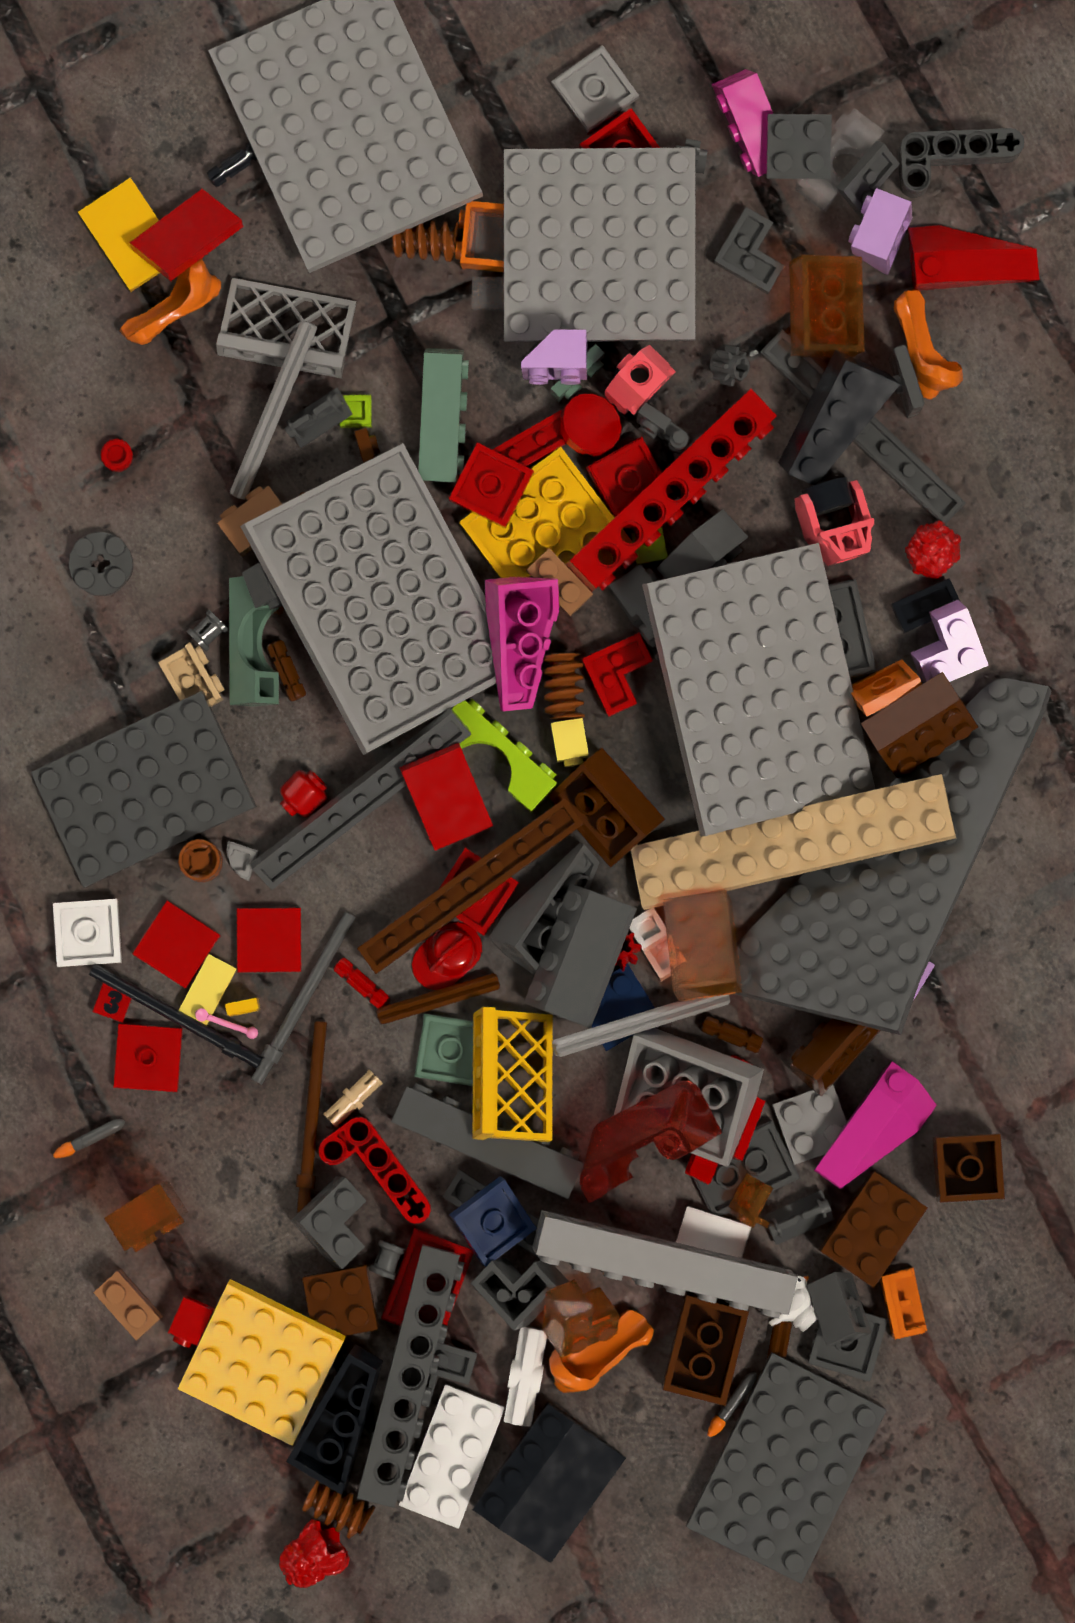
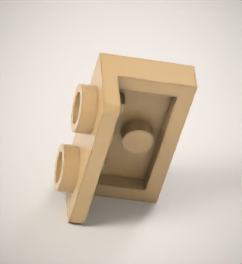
[158,642,225,707]

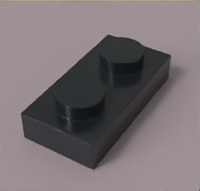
[891,578,960,634]

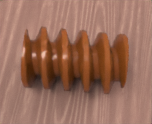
[392,220,459,262]
[543,653,585,720]
[302,1481,376,1539]

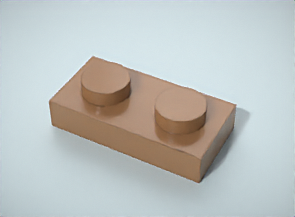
[526,548,593,617]

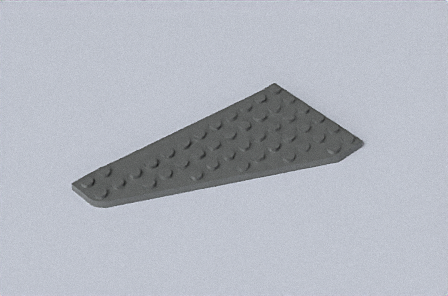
[722,678,1052,1035]

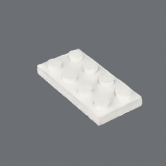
[399,1384,505,1529]

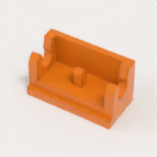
[880,1267,927,1340]

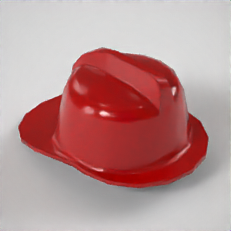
[412,922,482,990]

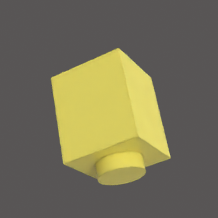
[551,718,589,767]

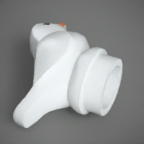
[769,1276,818,1332]

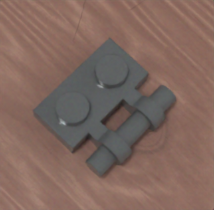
[637,402,688,454]

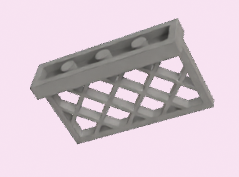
[216,278,356,379]

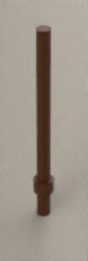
[296,1021,327,1213]

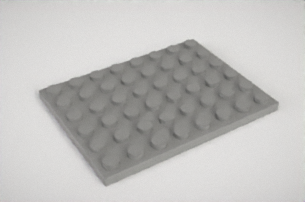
[208,0,483,273]
[240,443,496,755]
[642,543,876,836]

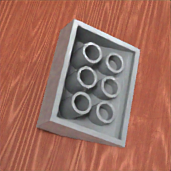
[612,1028,764,1167]

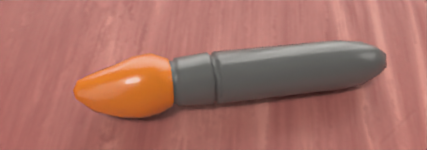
[53,1119,125,1158]
[707,1371,757,1437]

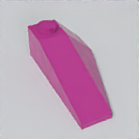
[814,1061,937,1189]

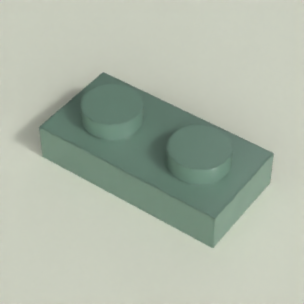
[550,344,605,402]

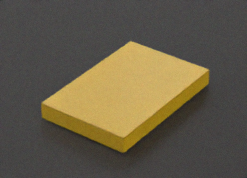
[78,177,160,292]

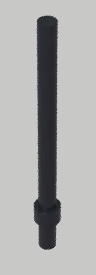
[89,964,263,1068]

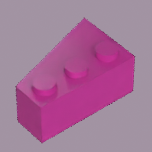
[711,69,773,177]

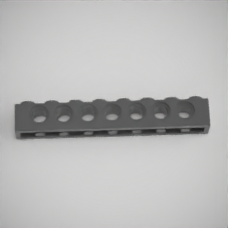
[357,1244,464,1508]

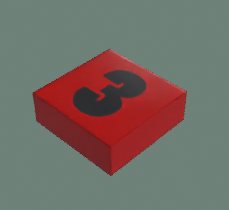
[93,983,132,1023]

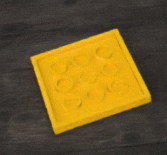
[459,447,633,607]
[178,1279,346,1446]

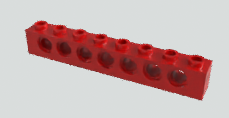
[565,388,777,592]

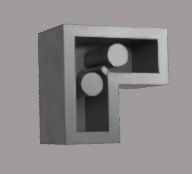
[656,509,748,579]
[290,1176,366,1269]
[471,1258,570,1330]

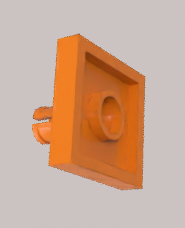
[851,659,922,717]

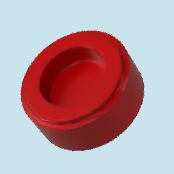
[101,439,133,472]

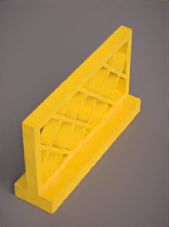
[472,1007,553,1142]

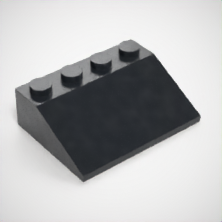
[472,1401,626,1563]

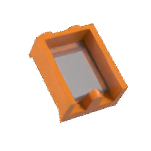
[455,201,504,272]

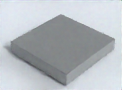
[551,45,639,134]

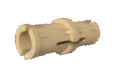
[323,1070,383,1128]

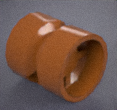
[178,839,223,883]

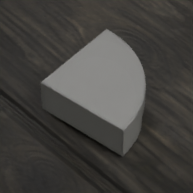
[227,841,259,881]

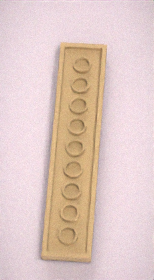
[631,774,956,910]

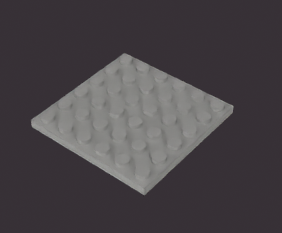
[504,148,696,342]

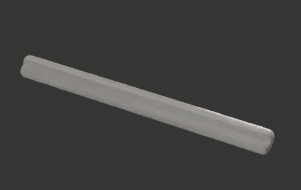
[230,321,317,499]
[552,988,730,1057]

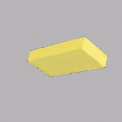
[179,954,237,1025]

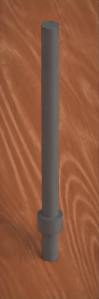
[251,912,356,1085]

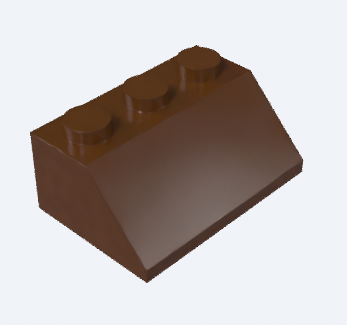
[548,748,665,867]
[790,1018,881,1097]

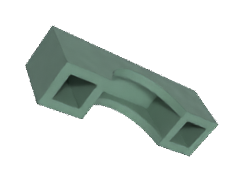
[229,576,279,707]

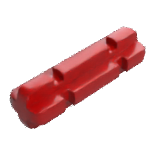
[333,958,389,1008]

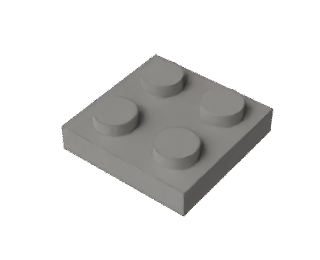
[772,1085,847,1165]

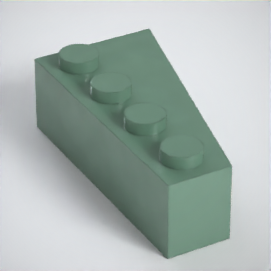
[418,348,469,482]

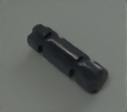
[207,142,257,187]

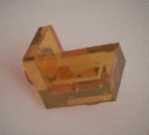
[729,1173,773,1228]

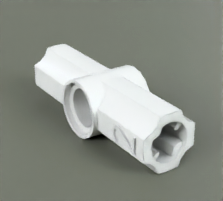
[504,1326,548,1427]

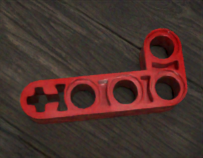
[319,1117,431,1224]

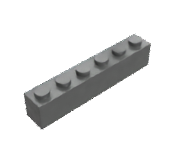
[391,1083,584,1199]

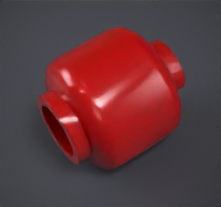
[280,770,328,817]

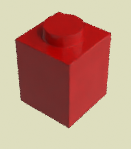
[168,1295,215,1348]

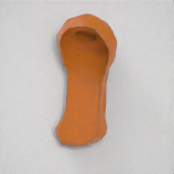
[120,258,221,345]
[893,288,963,400]
[549,1309,654,1393]

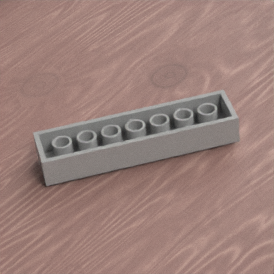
[532,1210,798,1318]

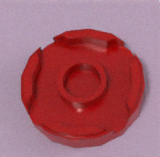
[560,394,622,456]

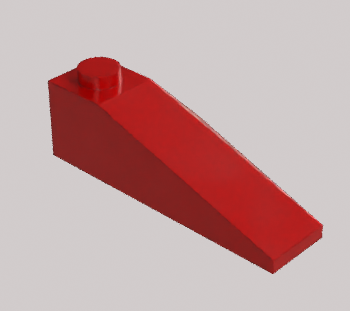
[908,225,1040,291]

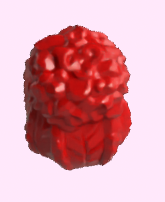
[905,520,961,579]
[279,1519,350,1588]

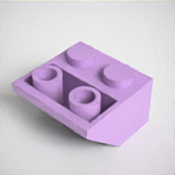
[521,330,587,385]

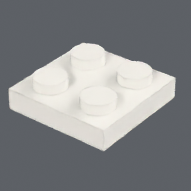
[53,899,122,967]

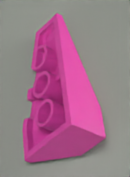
[485,577,559,712]

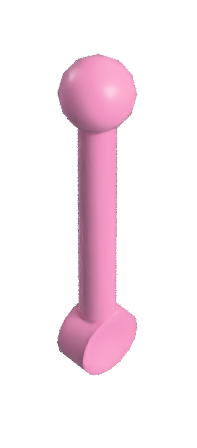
[195,1008,258,1039]

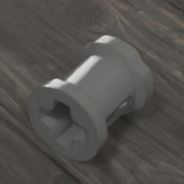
[186,610,229,652]
[368,1240,406,1280]

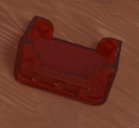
[579,1080,722,1203]

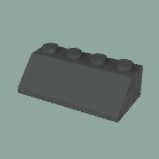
[524,884,637,1028]

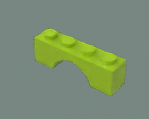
[452,698,557,813]

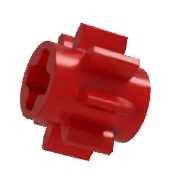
[615,932,642,971]

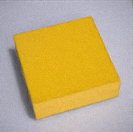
[225,998,261,1017]

